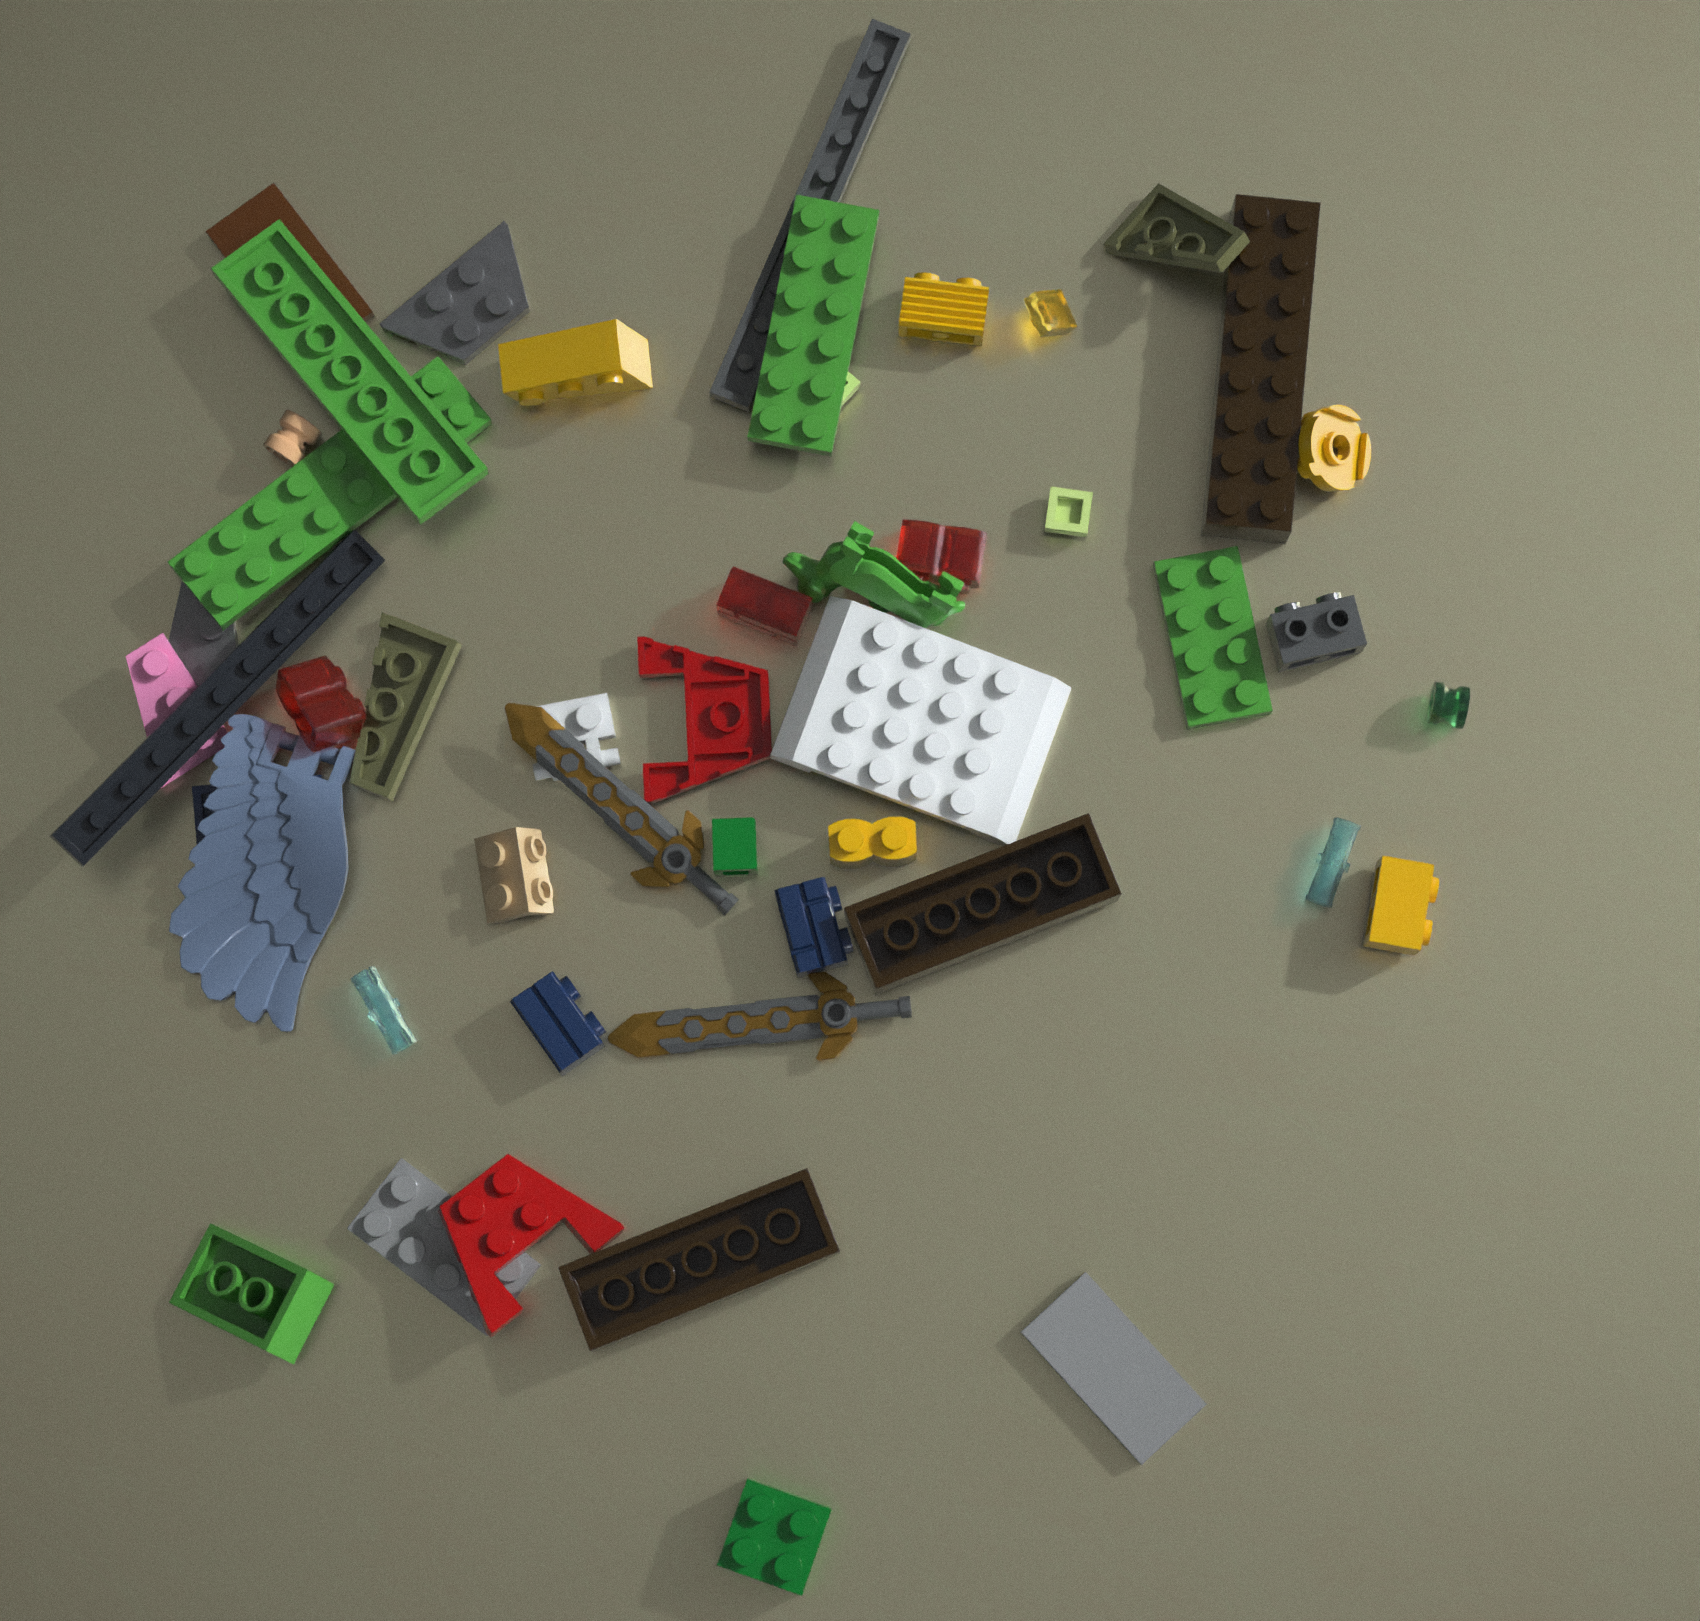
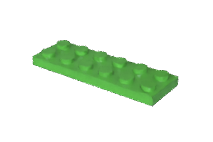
[747,195,879,457]

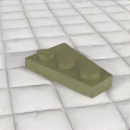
[1103,183,1250,273]

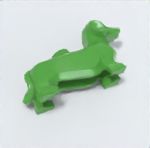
[782,521,966,628]

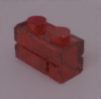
[716,566,813,646]

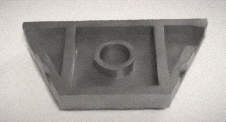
[380,221,530,365]

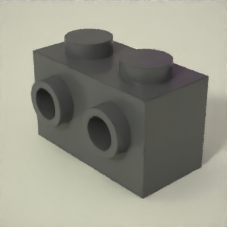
[1266,592,1367,673]

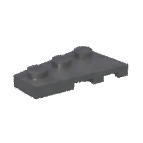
[168,582,238,686]

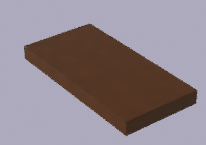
[205,183,375,322]

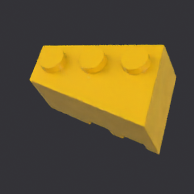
[498,319,653,406]

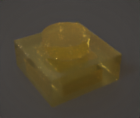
[1024,289,1078,337]

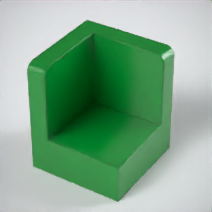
[712,817,758,877]

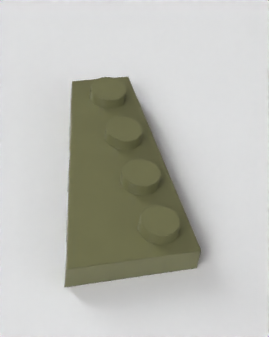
[350,612,462,801]

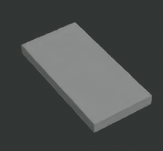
[1020,1272,1207,1465]

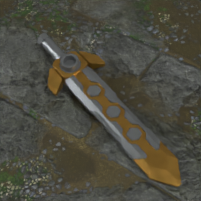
[505,703,739,916]
[608,972,912,1060]

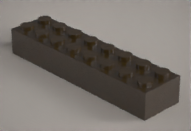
[1201,194,1320,544]

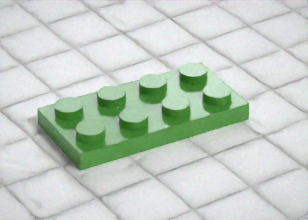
[1153,546,1273,730]

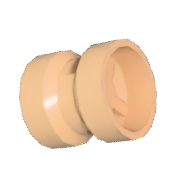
[263,409,322,467]

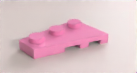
[126,633,228,789]

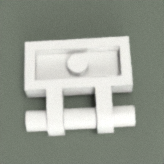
[533,693,621,781]

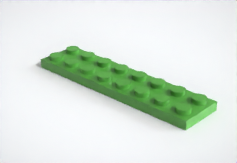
[211,219,489,525]
[168,356,492,631]

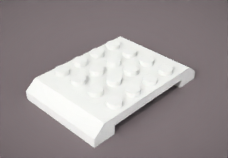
[769,596,1071,846]

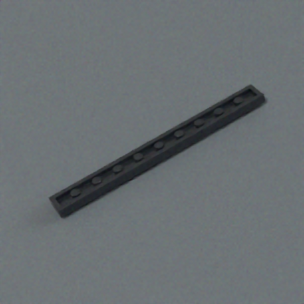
[50,530,385,867]

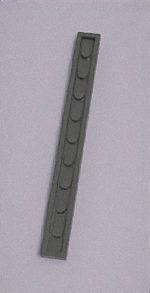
[709,18,911,412]

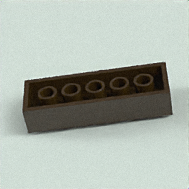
[844,813,1122,995]
[558,1168,840,1352]

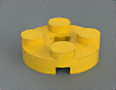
[1297,405,1371,492]

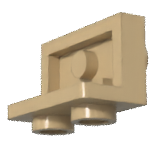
[474,827,554,924]

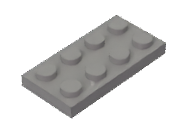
[347,1158,541,1336]

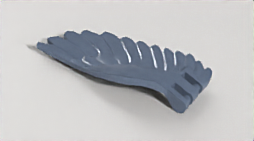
[169,714,356,1033]

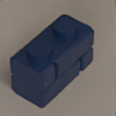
[774,877,854,978]
[510,971,606,1076]

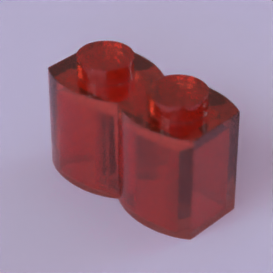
[896,519,987,594]
[275,655,366,752]

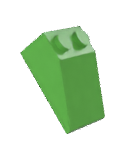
[169,1223,335,1365]

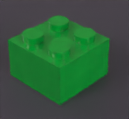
[717,1478,832,1596]

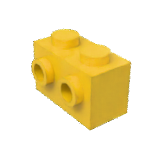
[1363,855,1439,956]

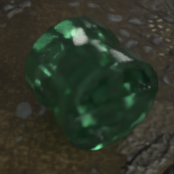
[1427,681,1470,729]

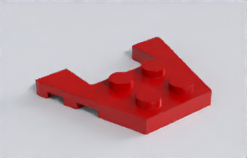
[637,636,772,805]
[438,1154,624,1338]

